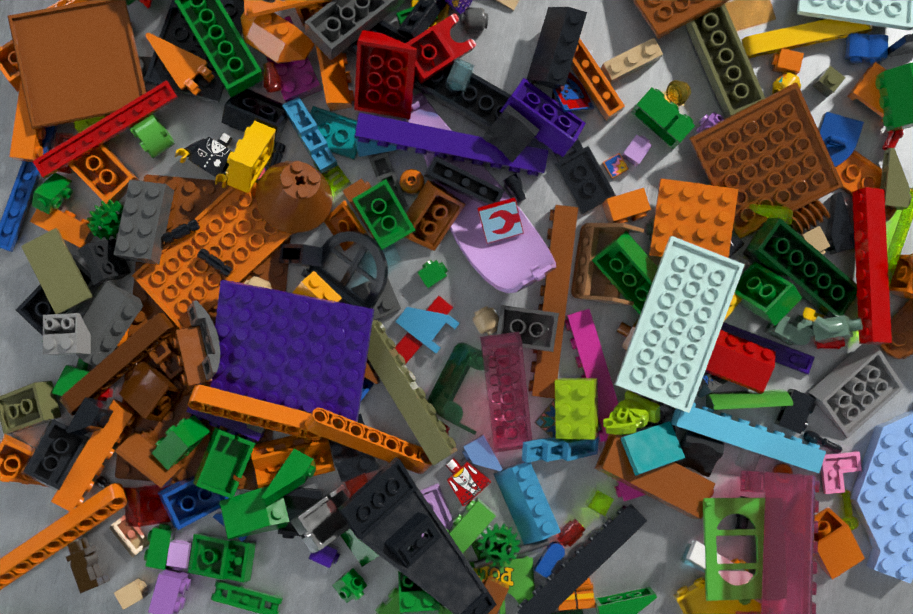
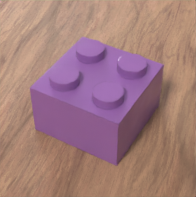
[148,567,192,614]

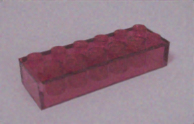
[480,332,532,453]

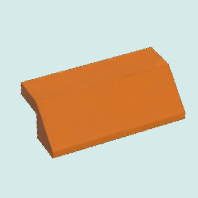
[251,435,335,488]

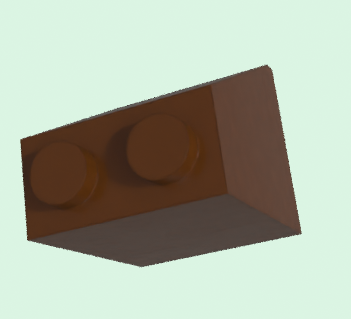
[119,362,184,422]

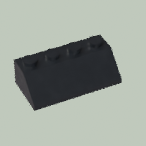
[526,7,587,92]

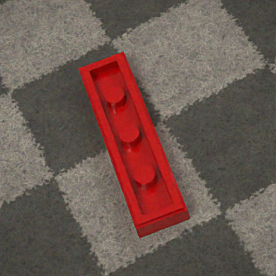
[395,296,453,365]

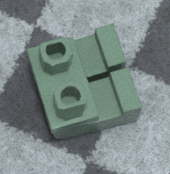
[764,315,814,345]

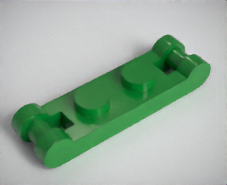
[211,580,283,614]

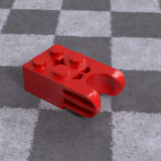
[406,13,477,84]

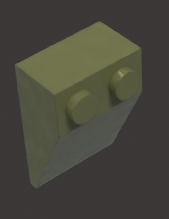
[0,380,61,434]

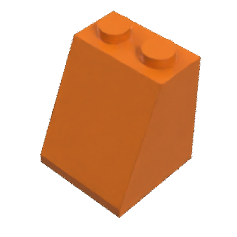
[799,507,865,580]

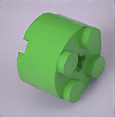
[130,114,175,159]

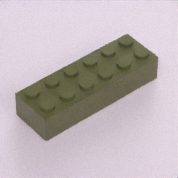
[685,4,765,119]

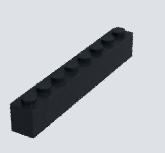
[517,504,647,614]

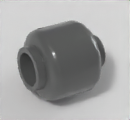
[460,7,488,33]

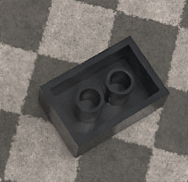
[20,419,89,490]

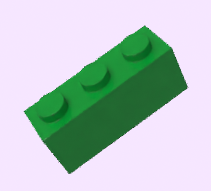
[875,62,913,132]

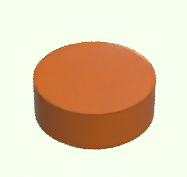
[772,463,793,483]

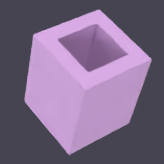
[622,135,652,167]
[166,539,192,571]

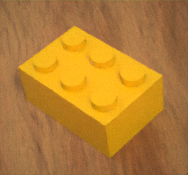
[226,121,276,193]

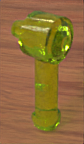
[841,490,859,531]

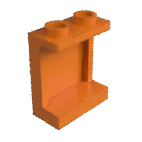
[847,62,886,122]

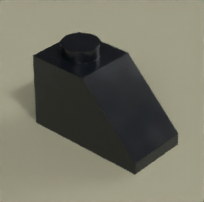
[66,397,113,435]

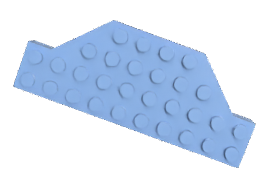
[849,410,913,584]

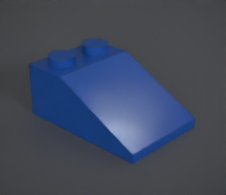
[157,475,228,530]

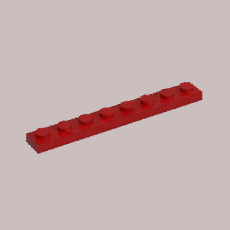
[33,80,178,179]

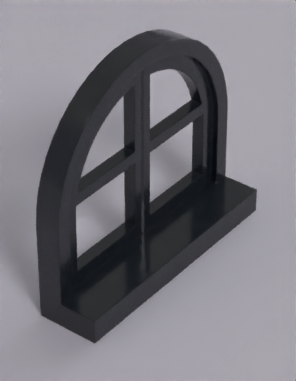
[301,231,388,309]

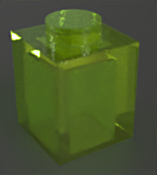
[585,488,614,516]

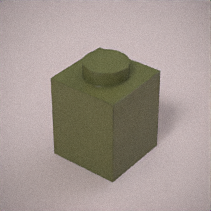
[812,66,846,97]

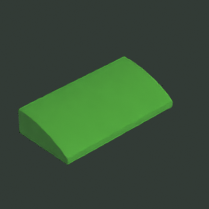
[706,389,793,410]

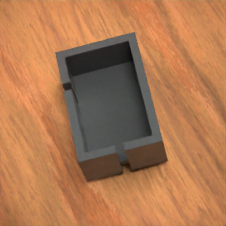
[290,485,351,553]

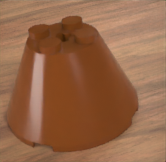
[256,161,333,234]

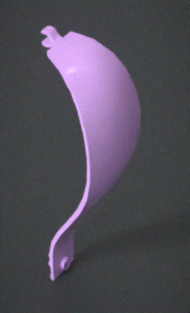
[403,93,556,293]

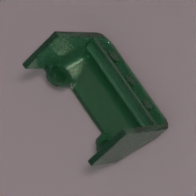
[427,342,511,435]

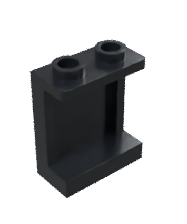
[278,487,324,539]

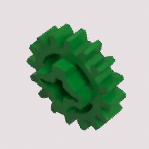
[87,199,124,240]
[478,523,520,567]

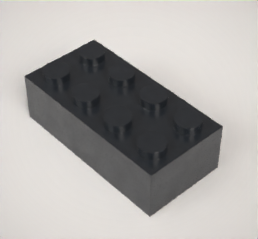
[16,254,102,336]

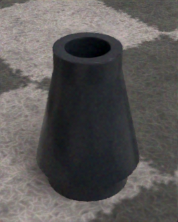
[503,173,527,203]

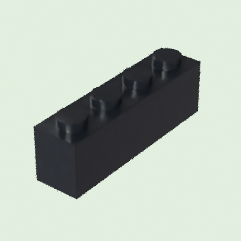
[424,156,505,206]

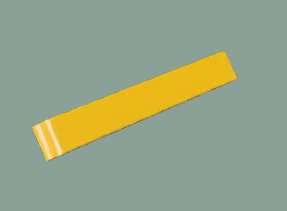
[741,19,873,59]

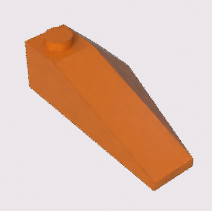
[0,434,48,487]

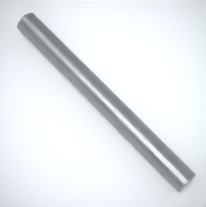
[474,539,549,569]

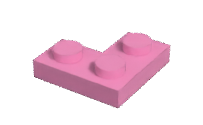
[821,451,862,494]

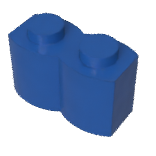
[845,33,889,64]

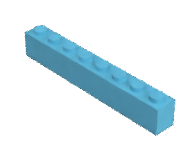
[671,403,826,474]

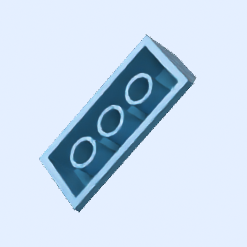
[493,461,561,545]

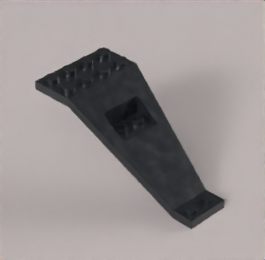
[338,457,497,614]

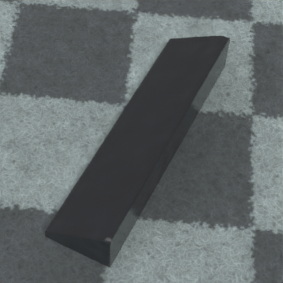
[397,0,447,40]

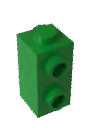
[32,173,73,214]
[144,523,176,570]

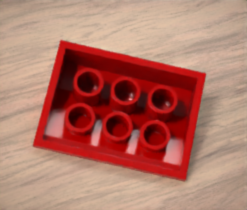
[354,30,417,119]

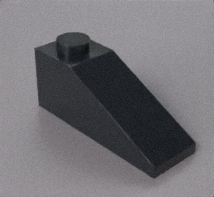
[825,192,855,255]

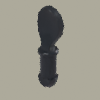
[803,431,843,453]

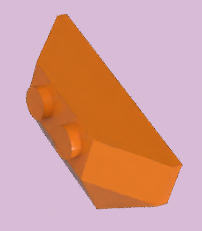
[240,11,315,63]

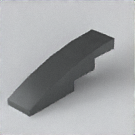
[368,152,408,208]

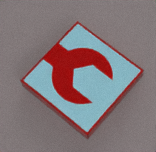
[477,197,524,244]

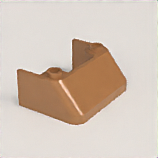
[571,223,644,306]

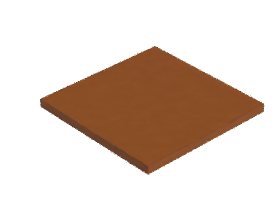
[7,0,146,130]

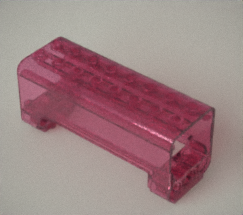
[736,471,820,614]

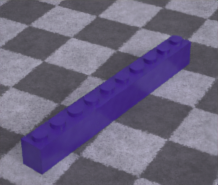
[354,112,549,177]

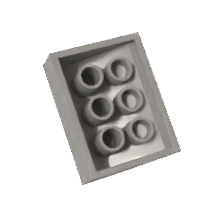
[808,344,904,438]

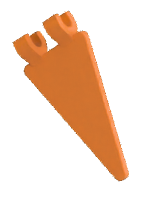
[145,33,214,96]

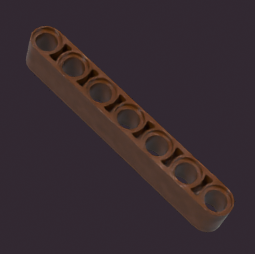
[60,313,175,416]

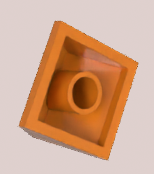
[324,201,368,251]

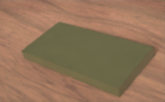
[21,228,93,314]

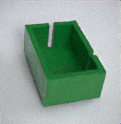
[631,87,696,150]
[192,428,255,499]

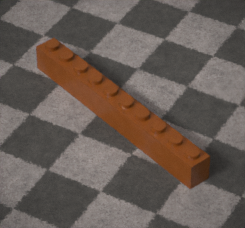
[528,205,578,399]

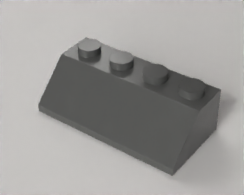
[77,281,143,367]

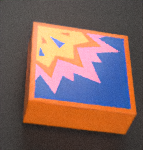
[602,153,629,179]

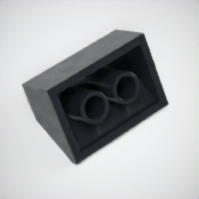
[221,89,288,144]

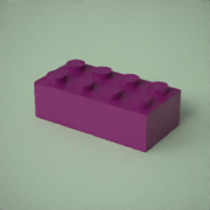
[266,16,322,103]

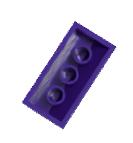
[500,78,586,157]

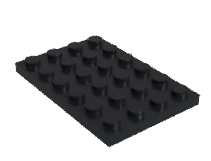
[144,0,244,104]

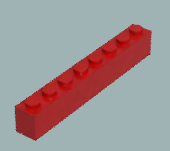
[852,187,892,345]

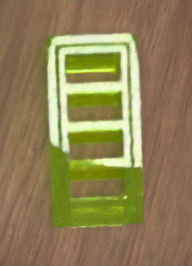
[313,163,351,194]
[749,204,793,225]

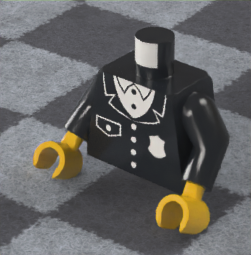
[175,132,233,188]

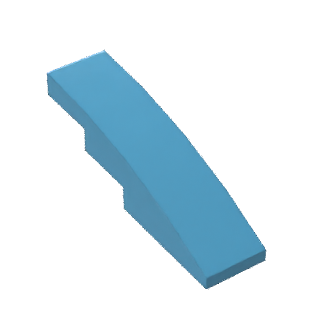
[282,97,337,173]
[522,436,599,463]

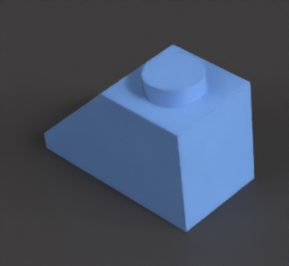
[462,434,503,471]

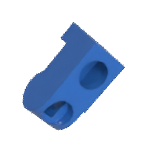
[534,541,565,578]

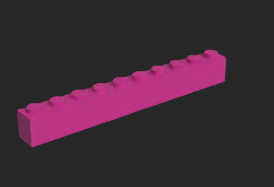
[564,309,645,501]

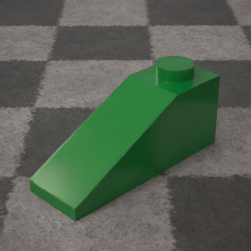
[261,449,316,506]

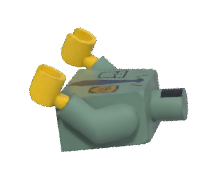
[803,307,863,344]

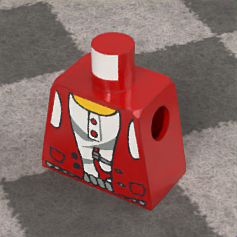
[445,458,491,506]

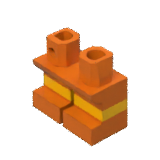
[558,577,596,610]

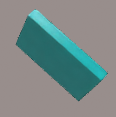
[301,106,357,160]
[620,421,685,476]

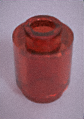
[557,519,586,547]

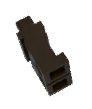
[66,537,110,594]

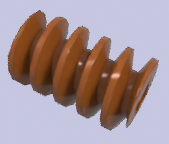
[784,200,830,234]

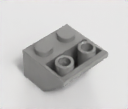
[42,313,91,356]

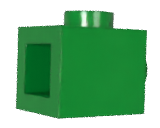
[417,260,448,290]

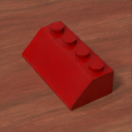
[705,330,776,394]

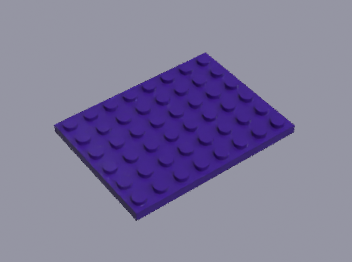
[209,280,374,422]

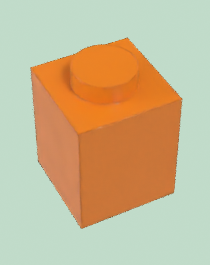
[771,48,804,75]

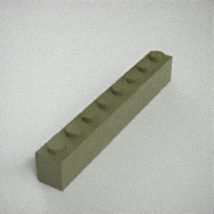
[367,320,458,466]

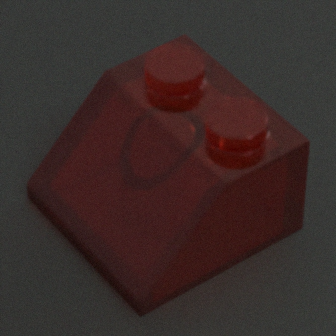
[124,484,171,527]

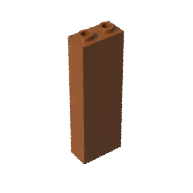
[594,434,715,519]

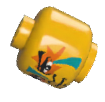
[772,72,801,94]

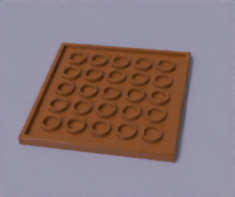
[689,82,843,239]

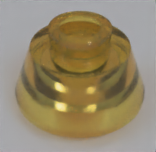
[666,80,691,106]

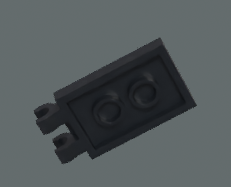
[553,138,616,214]

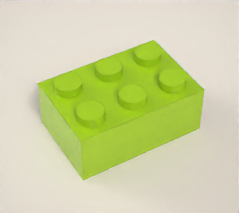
[555,378,599,439]

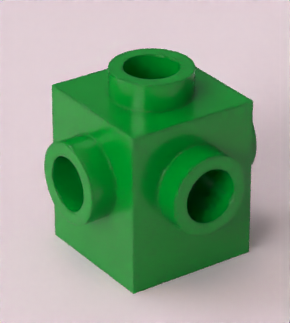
[332,568,368,603]

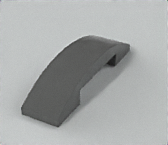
[187,301,220,380]

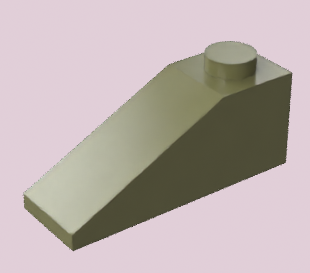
[880,148,912,210]

